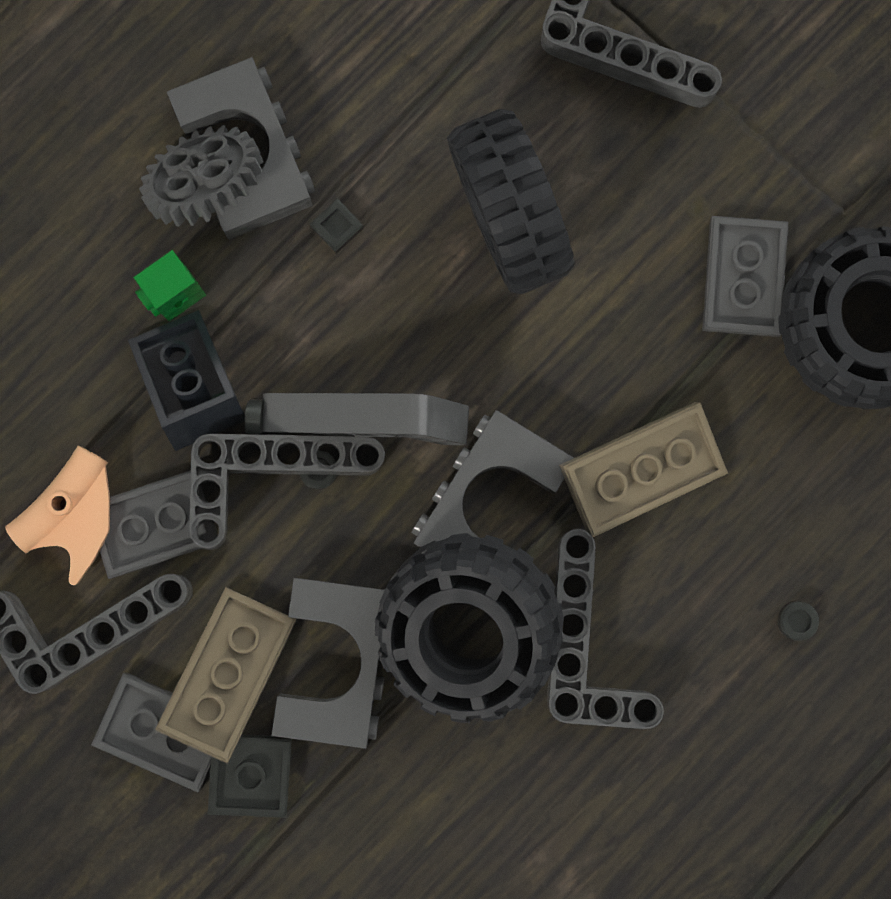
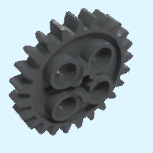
[139,125,263,226]

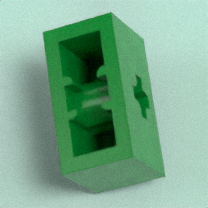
[133,250,207,322]

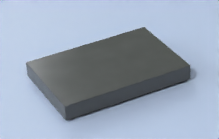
[702,216,788,337]
[100,471,218,579]
[91,672,211,792]

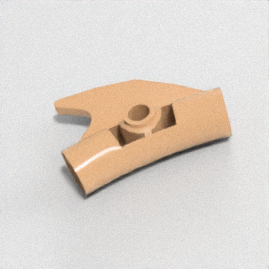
[5,445,110,585]

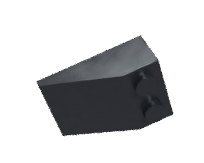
[128,310,245,451]

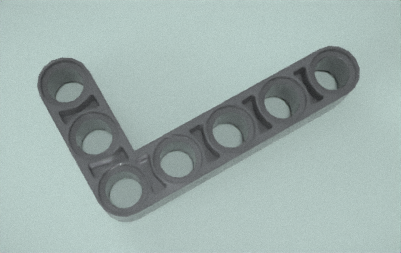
[541,0,722,108]
[261,393,469,445]
[189,434,385,550]
[547,529,664,729]
[0,574,193,694]

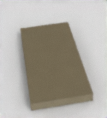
[559,402,728,537]
[155,587,296,764]

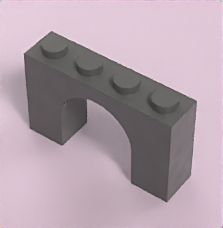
[167,57,316,240]
[411,410,574,548]
[272,578,385,749]

